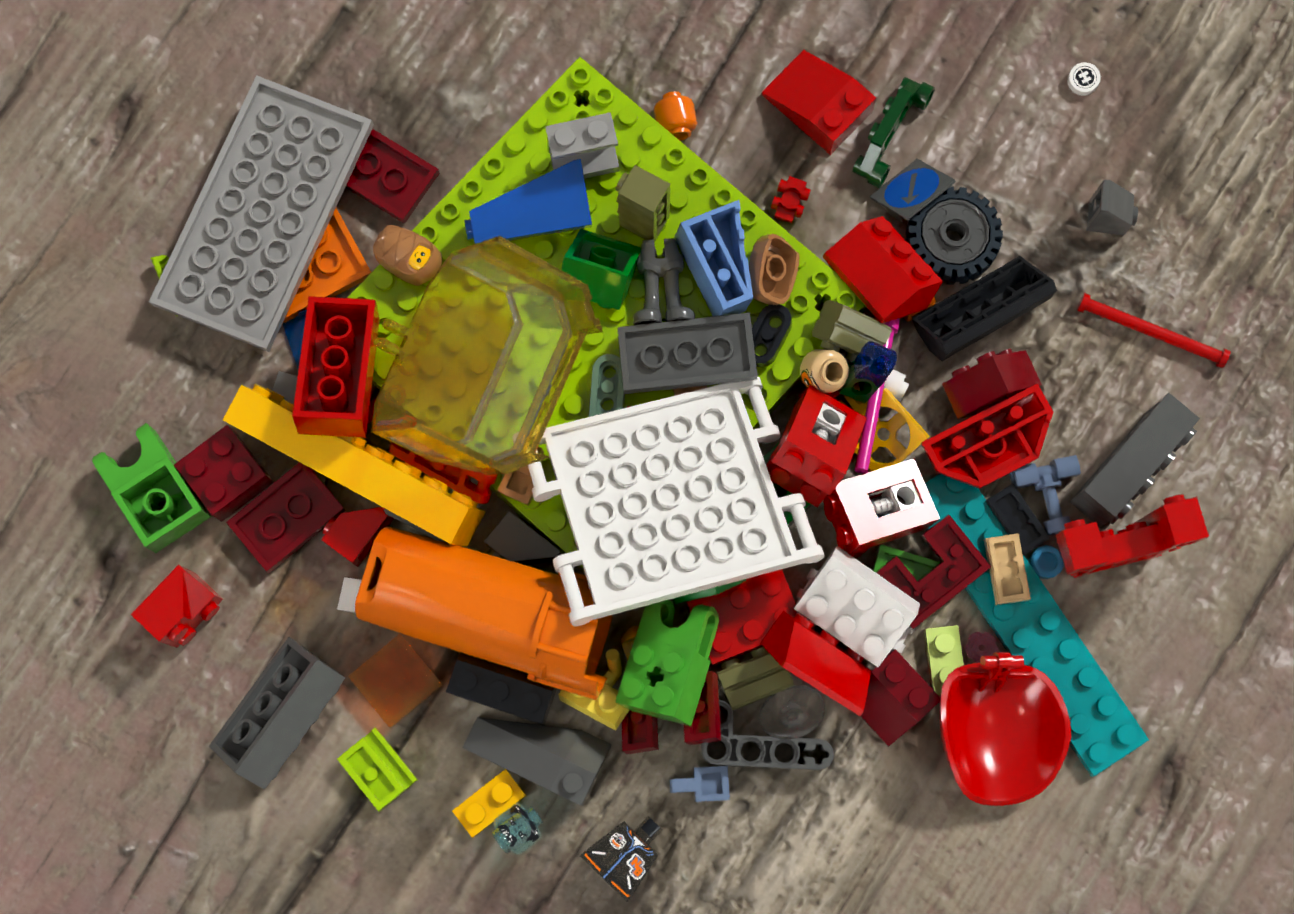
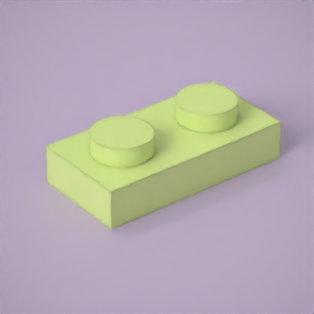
[924,625,964,695]

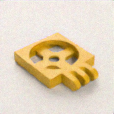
[839,383,930,471]

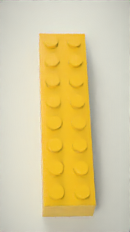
[223,384,485,547]

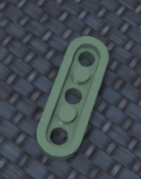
[589,354,625,417]

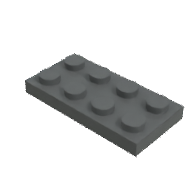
[617,313,758,394]

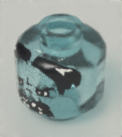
[491,803,543,855]

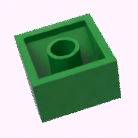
[557,229,641,310]

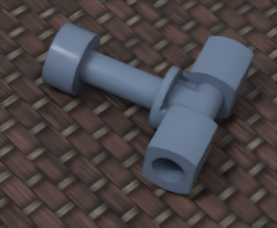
[1009,455,1081,536]

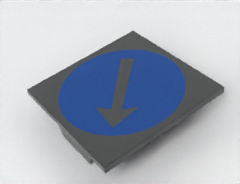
[869,158,956,223]

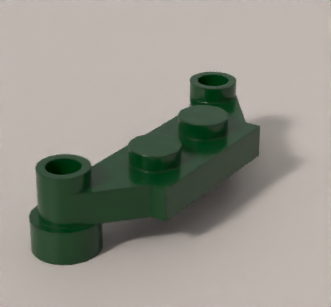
[852,77,935,188]

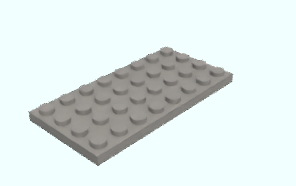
[149,75,374,352]

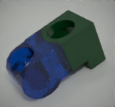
[840,341,897,403]

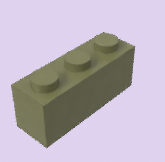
[616,165,670,243]

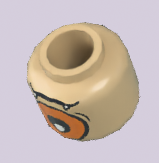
[800,349,849,393]

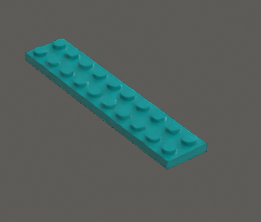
[925,474,1149,777]

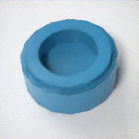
[1029,545,1064,579]

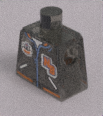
[580,816,663,902]

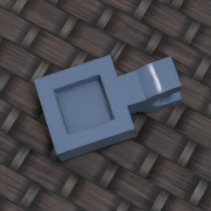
[669,766,730,802]

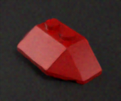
[921,383,1054,489]

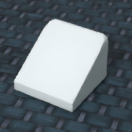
[337,577,362,613]

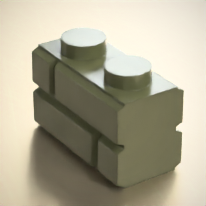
[812,300,892,364]
[717,647,794,711]

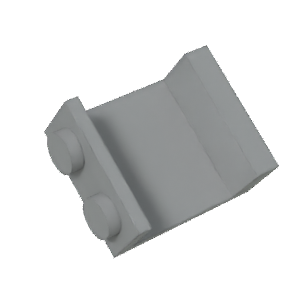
[545,112,620,179]

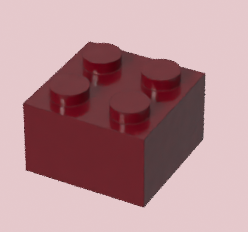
[174,425,274,522]

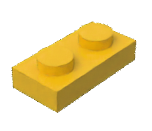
[452,769,527,838]

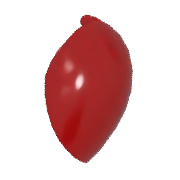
[939,652,1071,806]

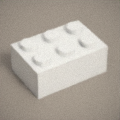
[794,546,920,667]

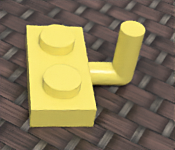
[558,649,629,731]

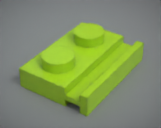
[337,727,418,812]

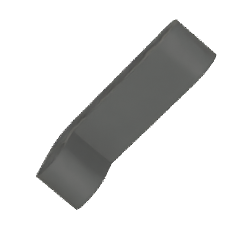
[701,700,834,770]

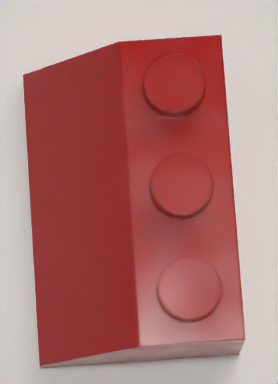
[823,216,943,324]
[761,610,871,716]

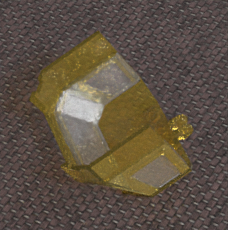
[371,236,603,475]

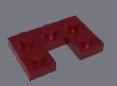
[876,514,991,629]
[621,671,721,754]

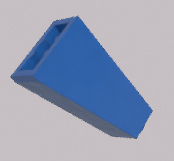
[465,159,592,246]

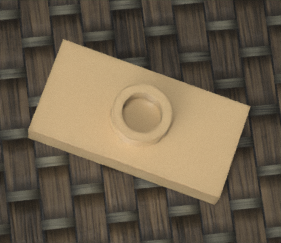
[984,533,1031,605]

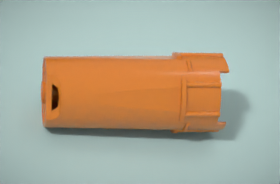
[355,526,613,700]

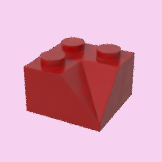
[130,564,223,648]

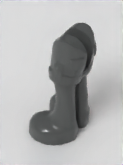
[633,238,695,325]

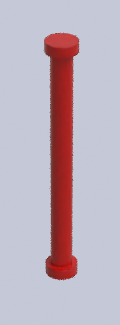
[1077,293,1231,369]

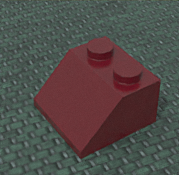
[860,649,940,747]

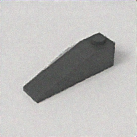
[462,717,612,806]

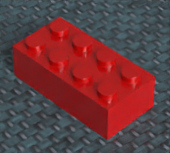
[292,296,380,438]

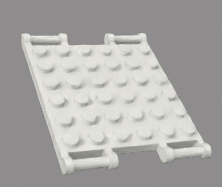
[516,377,825,626]

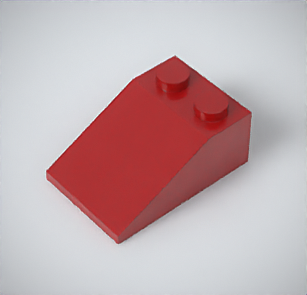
[761,50,876,155]

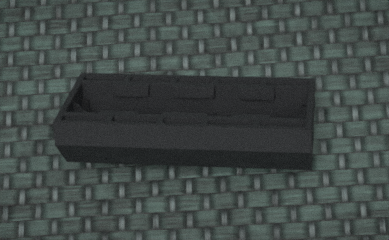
[912,256,1057,361]

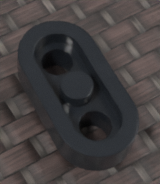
[752,304,792,368]

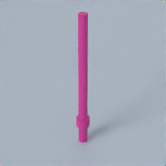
[855,318,900,474]

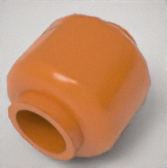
[654,91,697,141]

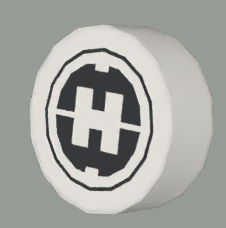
[1067,62,1101,96]

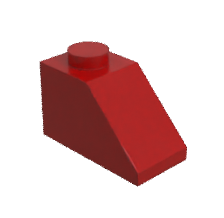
[321,507,394,567]

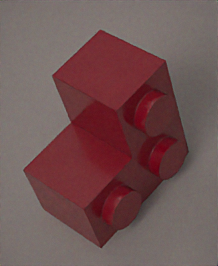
[942,348,1042,419]

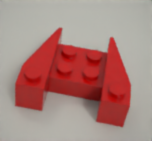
[1056,494,1209,579]

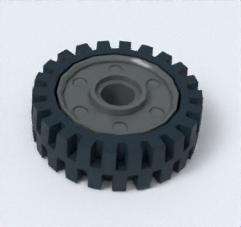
[905,187,1003,285]

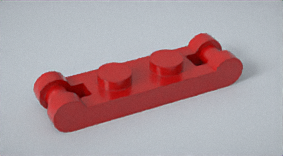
[389,419,498,504]

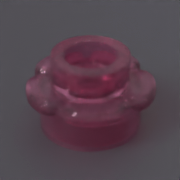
[965,632,998,663]

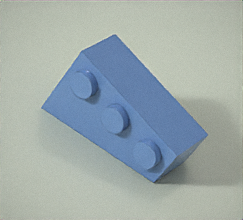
[674,200,753,317]

